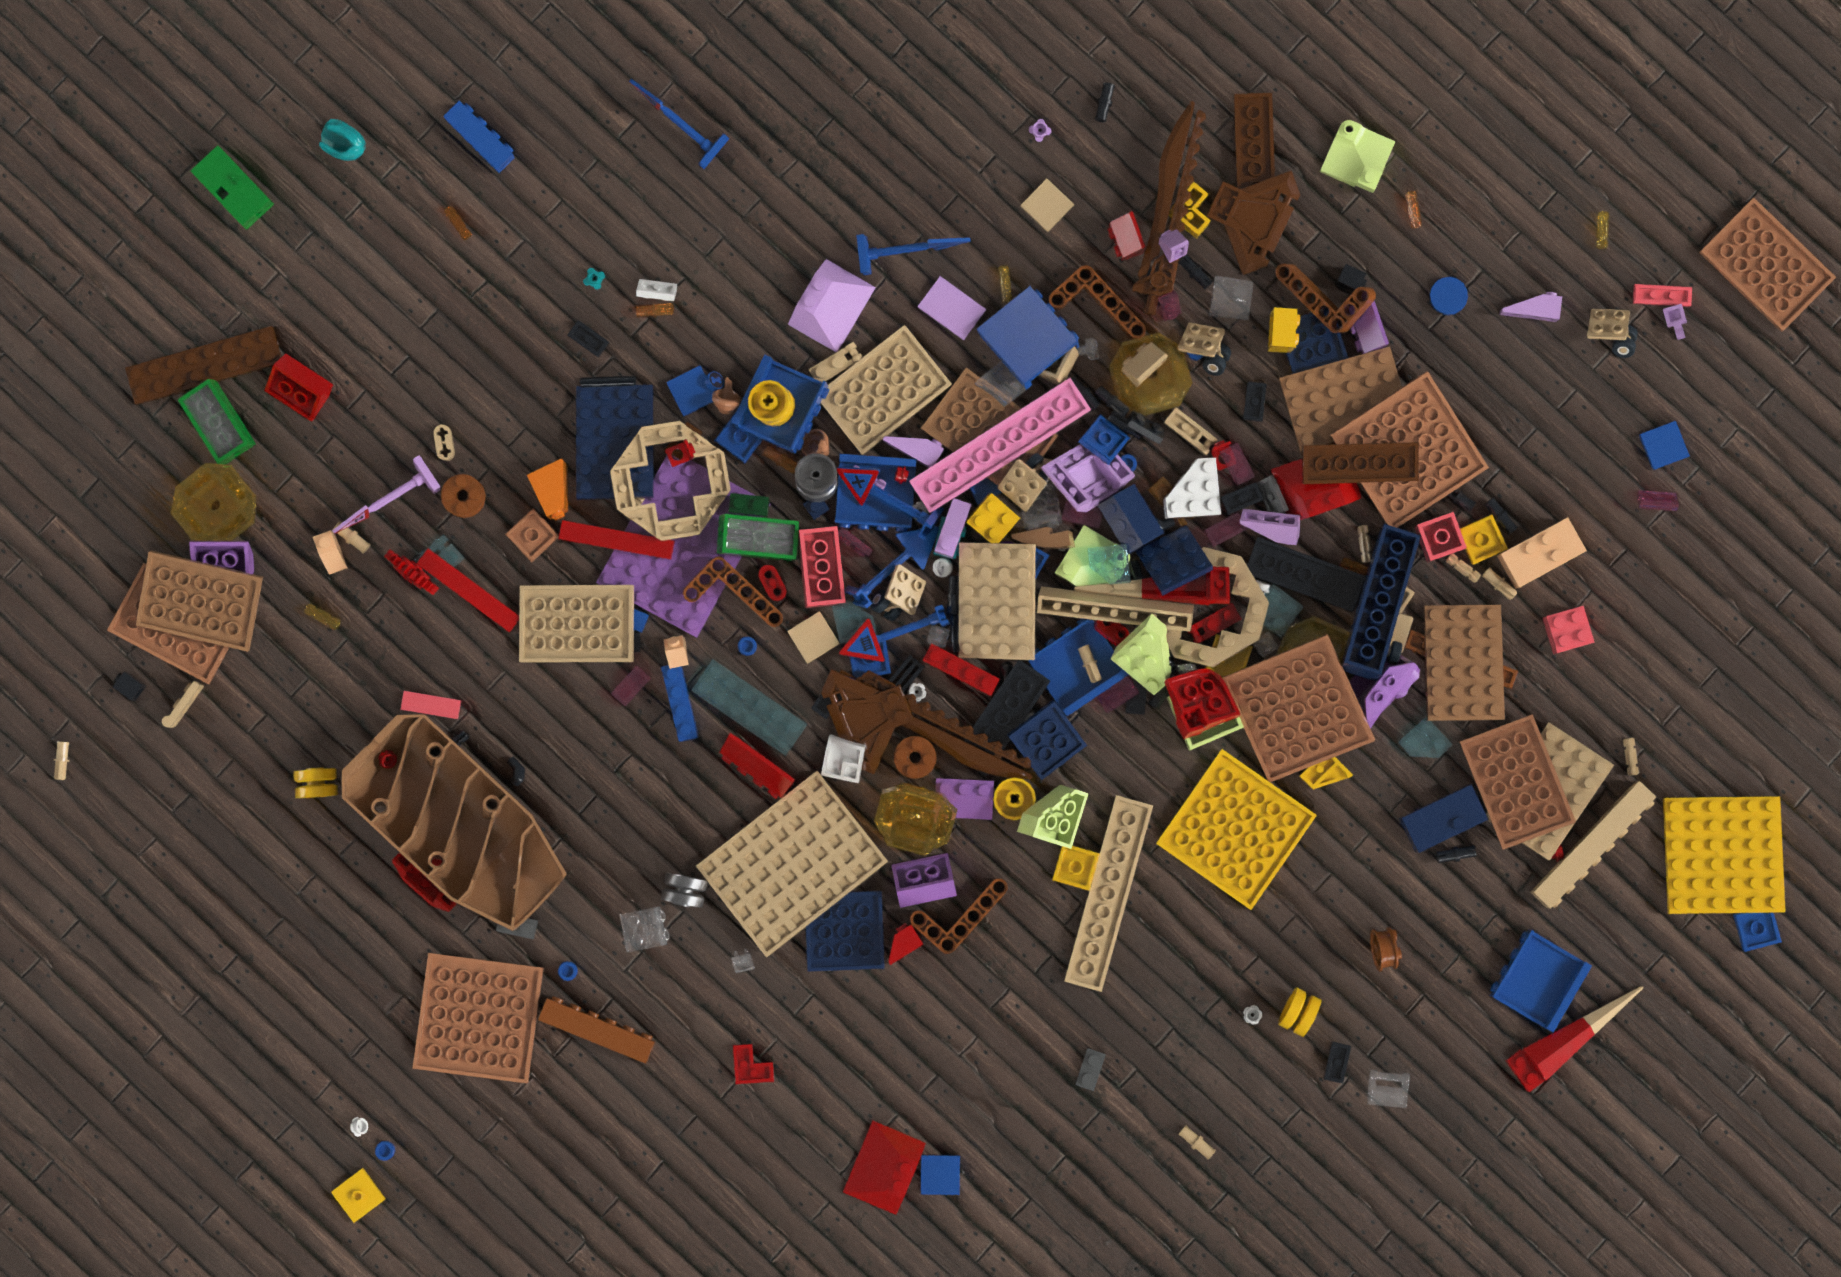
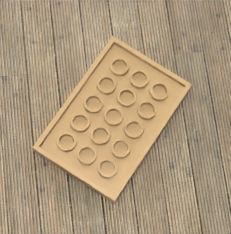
[821,325,952,455]
[959,542,1036,660]
[519,585,634,663]
[1486,722,1614,861]

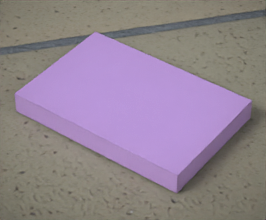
[918,276,986,341]

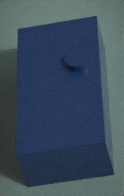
[1399,785,1489,853]

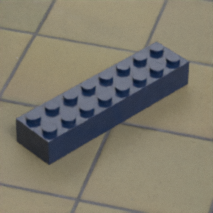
[1341,524,1421,681]

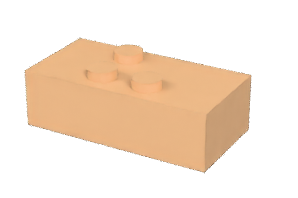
[1497,518,1587,589]

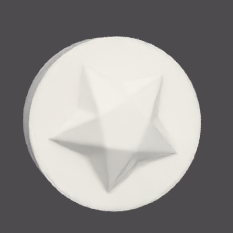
[933,557,953,577]

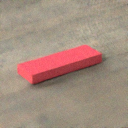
[1633,284,1692,307]
[400,691,461,719]

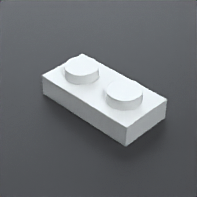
[636,279,677,301]

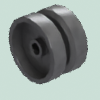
[795,454,837,502]
[661,873,708,908]

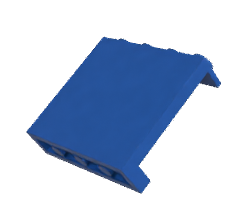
[977,286,1080,390]
[731,354,829,454]
[835,454,916,532]
[1028,618,1129,717]
[1490,929,1592,1032]

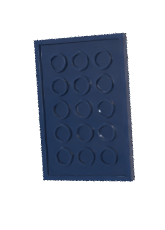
[576,385,654,500]

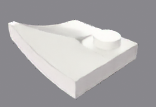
[821,735,866,783]

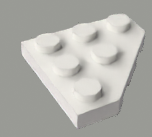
[1163,458,1221,519]

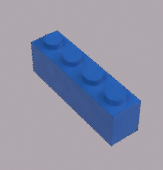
[443,101,515,173]
[661,665,699,742]

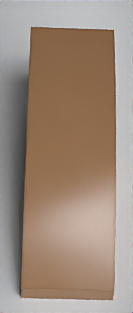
[1011,527,1075,549]

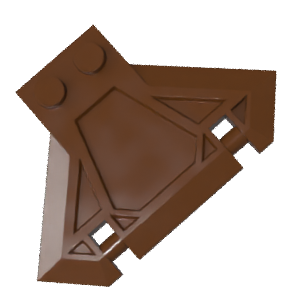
[1206,170,1300,275]
[821,669,914,775]

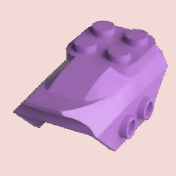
[1349,655,1420,729]

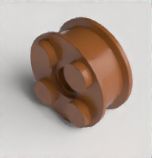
[441,474,486,518]
[894,736,937,779]
[1370,927,1402,972]

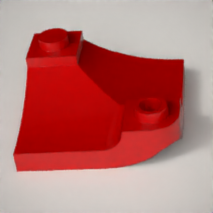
[1164,668,1240,739]

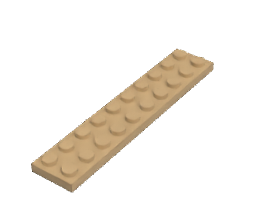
[1064,795,1153,992]

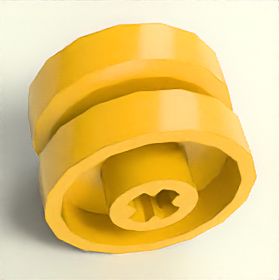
[748,380,795,427]
[293,767,338,799]
[993,778,1036,820]
[1278,987,1322,1037]

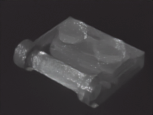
[1367,1069,1410,1108]

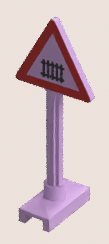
[332,455,440,534]

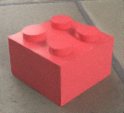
[1414,512,1467,563]
[1542,606,1595,654]

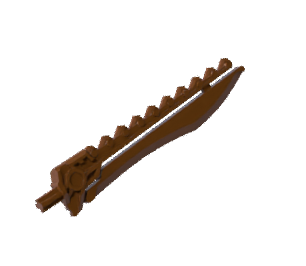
[1132,101,1206,316]
[839,669,1033,780]

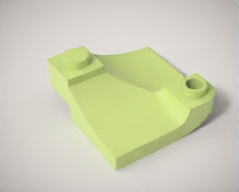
[1320,120,1395,193]
[1055,525,1130,587]

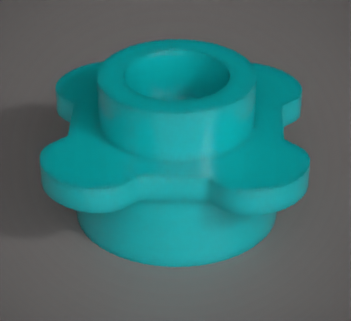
[583,268,605,290]

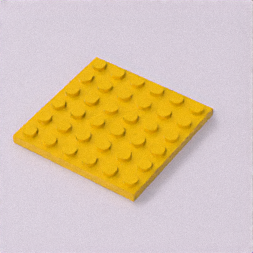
[1156,749,1317,910]
[1663,796,1785,914]

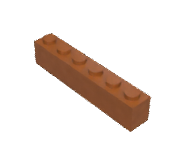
[538,996,656,1064]

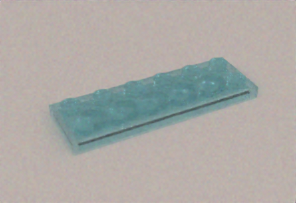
[691,659,808,756]

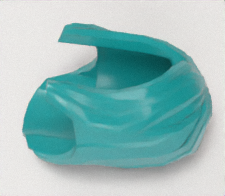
[319,119,366,161]

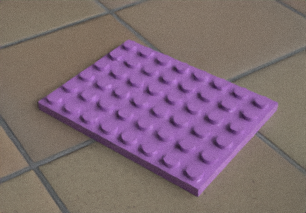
[596,455,771,638]

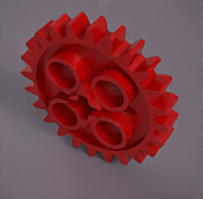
[384,549,439,595]

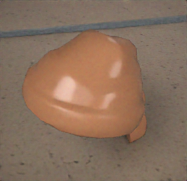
[712,377,742,415]
[801,429,829,456]

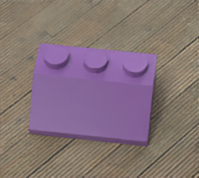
[1344,291,1389,355]
[189,541,254,574]
[934,778,994,820]
[891,853,957,908]

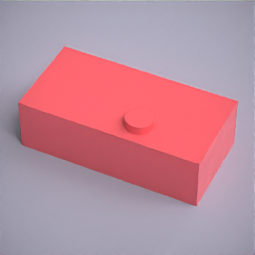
[798,526,846,608]

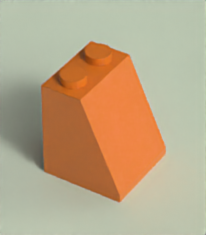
[527,458,568,521]

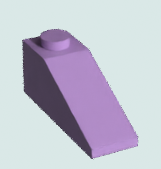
[1499,292,1562,322]
[883,436,944,468]
[934,498,971,559]
[1240,509,1300,545]

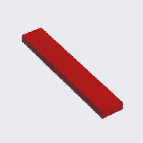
[558,520,675,560]
[416,548,519,632]

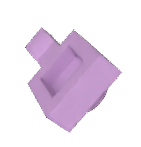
[1663,304,1687,340]

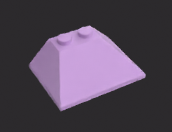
[788,259,876,352]
[1041,444,1135,512]

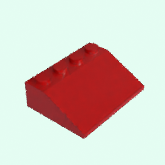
[719,733,796,799]

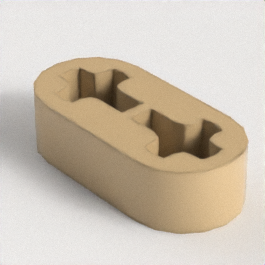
[434,424,455,461]

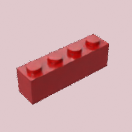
[923,643,1000,697]

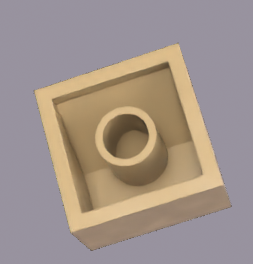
[1121,342,1168,387]
[1038,346,1079,385]

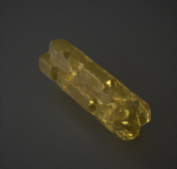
[1596,211,1609,249]
[998,265,1012,303]
[304,604,341,630]

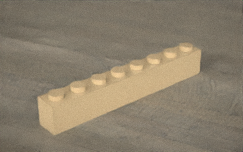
[1037,586,1194,632]
[1530,781,1656,909]

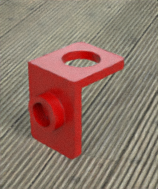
[665,439,695,467]
[1211,440,1236,471]

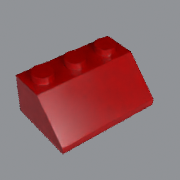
[264,354,333,422]

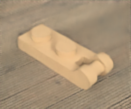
[809,342,863,382]
[1164,408,1218,455]
[162,681,204,728]

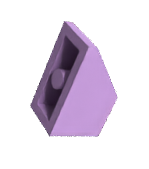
[1159,229,1189,263]

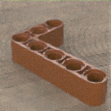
[1275,264,1376,333]
[1048,265,1146,341]
[683,556,783,627]
[910,878,1008,954]

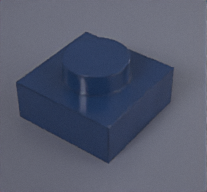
[803,501,830,520]

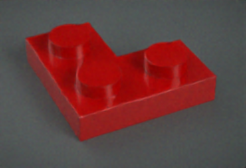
[733,1044,774,1084]

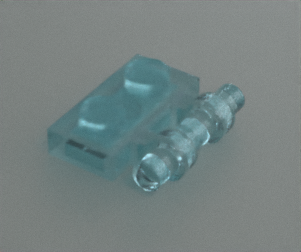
[415,534,465,584]

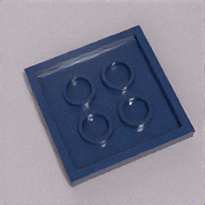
[1286,308,1348,374]
[1136,525,1214,596]
[1008,700,1087,780]

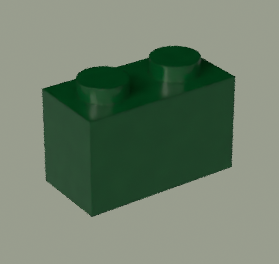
[729,493,770,518]

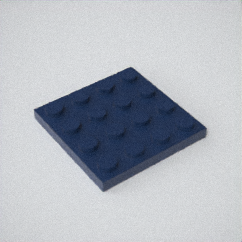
[806,891,885,972]

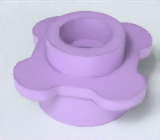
[1029,119,1051,142]

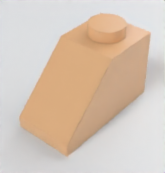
[313,530,348,575]
[663,635,689,669]

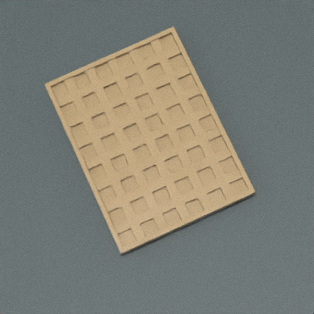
[696,771,888,957]

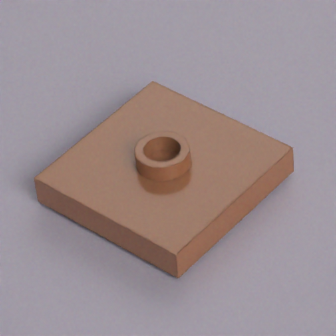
[506,508,559,562]

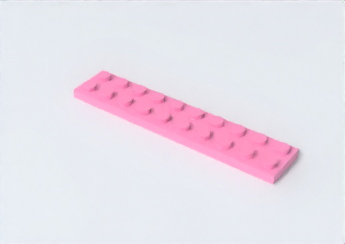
[909,378,1091,514]

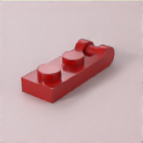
[1187,603,1242,644]

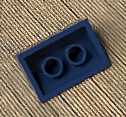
[1098,484,1165,555]

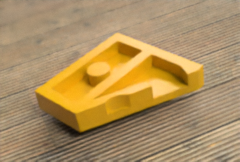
[1299,757,1353,790]

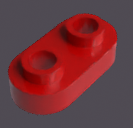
[758,565,787,601]
[1094,620,1129,646]

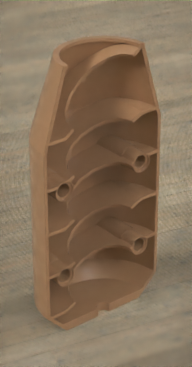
[342,714,567,931]

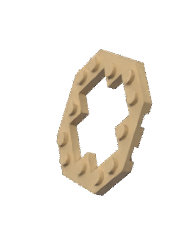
[610,421,731,541]
[1150,547,1269,668]

